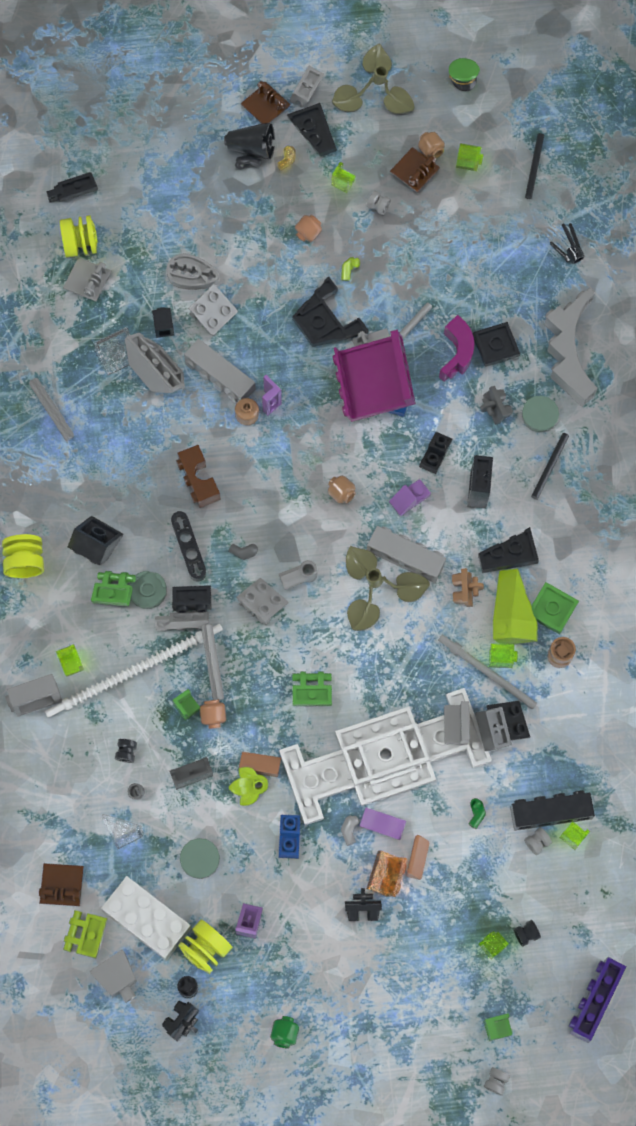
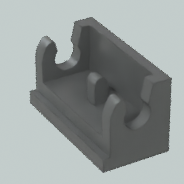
[475,707,512,751]
[169,757,213,790]

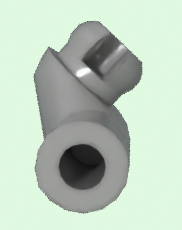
[341,815,359,846]

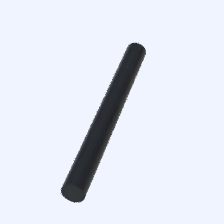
[525,133,544,199]
[531,433,569,500]

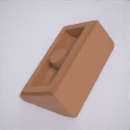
[239,752,281,777]
[406,835,430,880]

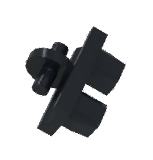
[345,888,382,921]
[162,1001,199,1042]

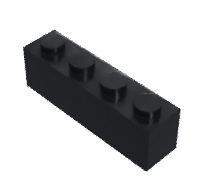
[510,790,595,831]

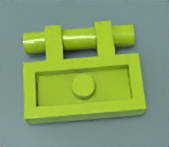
[63,910,108,959]

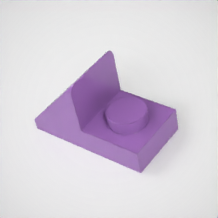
[389,479,431,517]

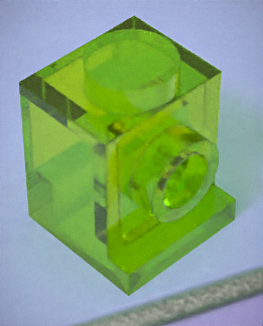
[478,931,509,960]

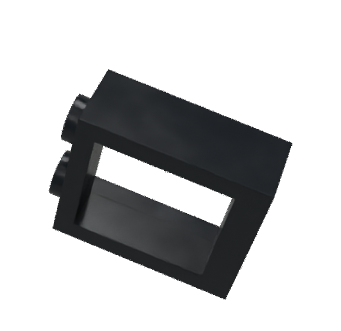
[467,455,493,509]

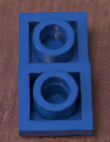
[279,815,300,859]

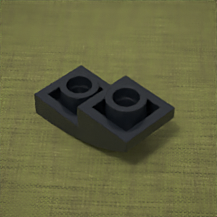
[419,432,453,474]

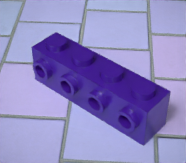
[569,957,627,1043]

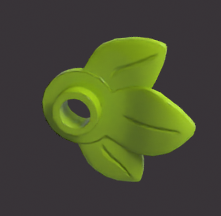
[228,767,268,806]

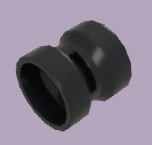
[114,739,138,763]
[513,920,541,947]
[177,976,199,999]

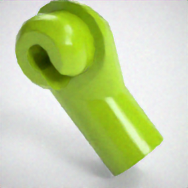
[341,257,360,281]

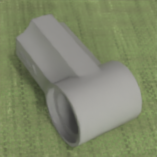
[279,560,317,590]

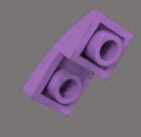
[360,808,406,840]

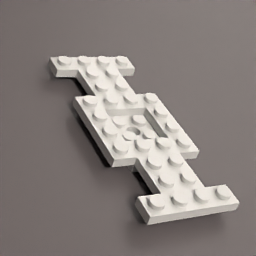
[279,688,492,826]

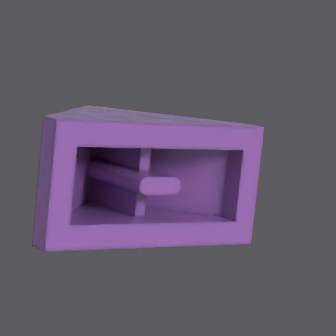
[235,903,263,939]

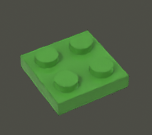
[531,582,579,635]

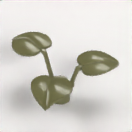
[332,43,414,114]
[346,546,430,631]

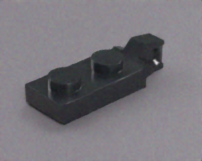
[46,172,98,203]

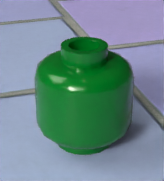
[270,1016,299,1049]

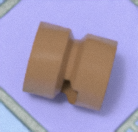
[547,637,576,668]

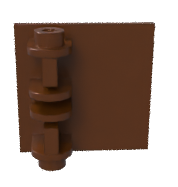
[241,81,291,124]
[390,147,440,193]
[39,863,84,906]

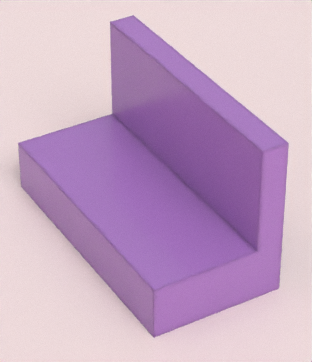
[262,375,282,416]

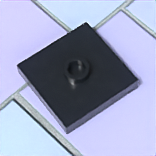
[473,322,520,367]

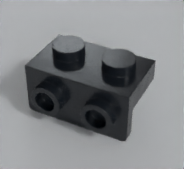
[172,585,212,613]

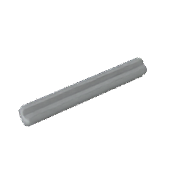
[29,378,74,441]
[201,624,224,700]

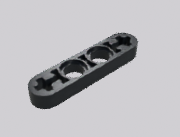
[171,511,206,582]

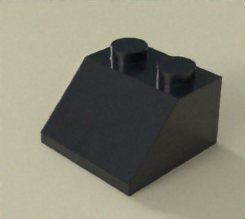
[67,516,123,566]

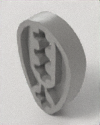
[167,253,219,290]

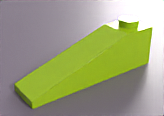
[493,569,538,645]

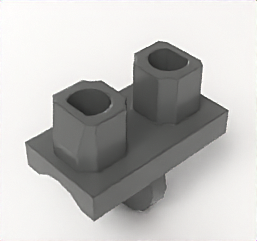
[480,386,513,425]

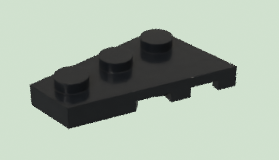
[287,103,337,157]
[478,527,539,573]

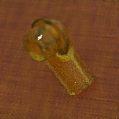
[277,146,296,171]

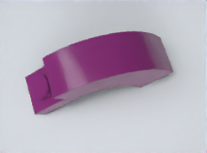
[439,315,474,382]

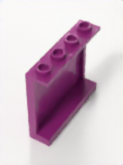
[332,330,416,422]

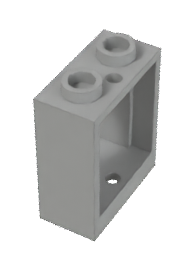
[5,674,62,716]

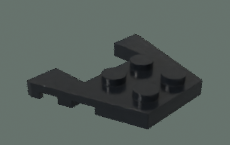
[292,276,368,347]

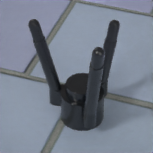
[550,223,585,264]

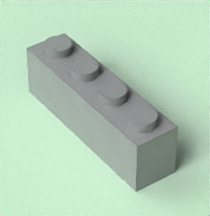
[184,338,256,403]
[367,526,446,583]

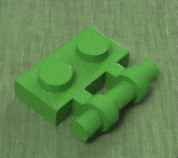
[91,571,136,606]
[292,671,332,706]

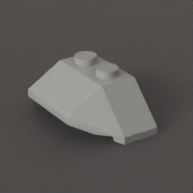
[125,333,185,393]

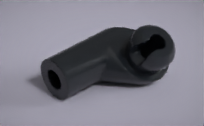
[235,155,262,169]

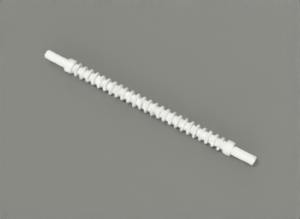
[45,623,223,718]

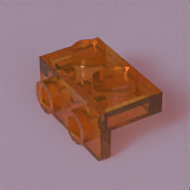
[366,850,407,897]

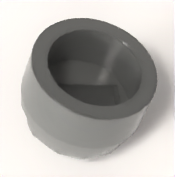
[128,783,145,800]

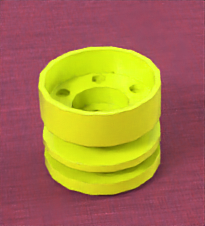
[60,215,98,258]
[2,534,44,578]
[178,919,233,974]

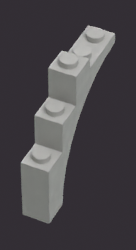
[544,288,598,407]

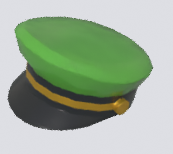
[449,58,480,91]

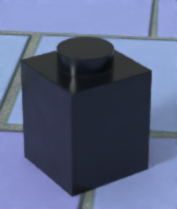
[152,307,175,338]

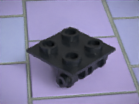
[487,701,530,741]

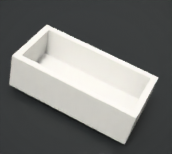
[101,876,192,961]

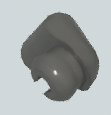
[228,544,258,560]

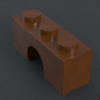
[176,445,221,508]

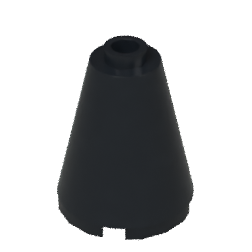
[224,123,275,159]

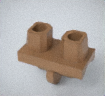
[452,568,484,607]

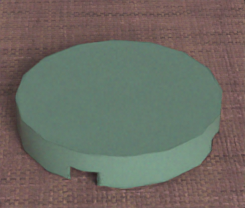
[522,396,559,432]
[130,571,167,609]
[180,838,220,879]

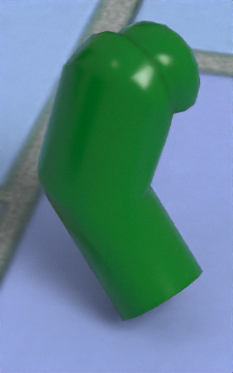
[468,798,486,829]

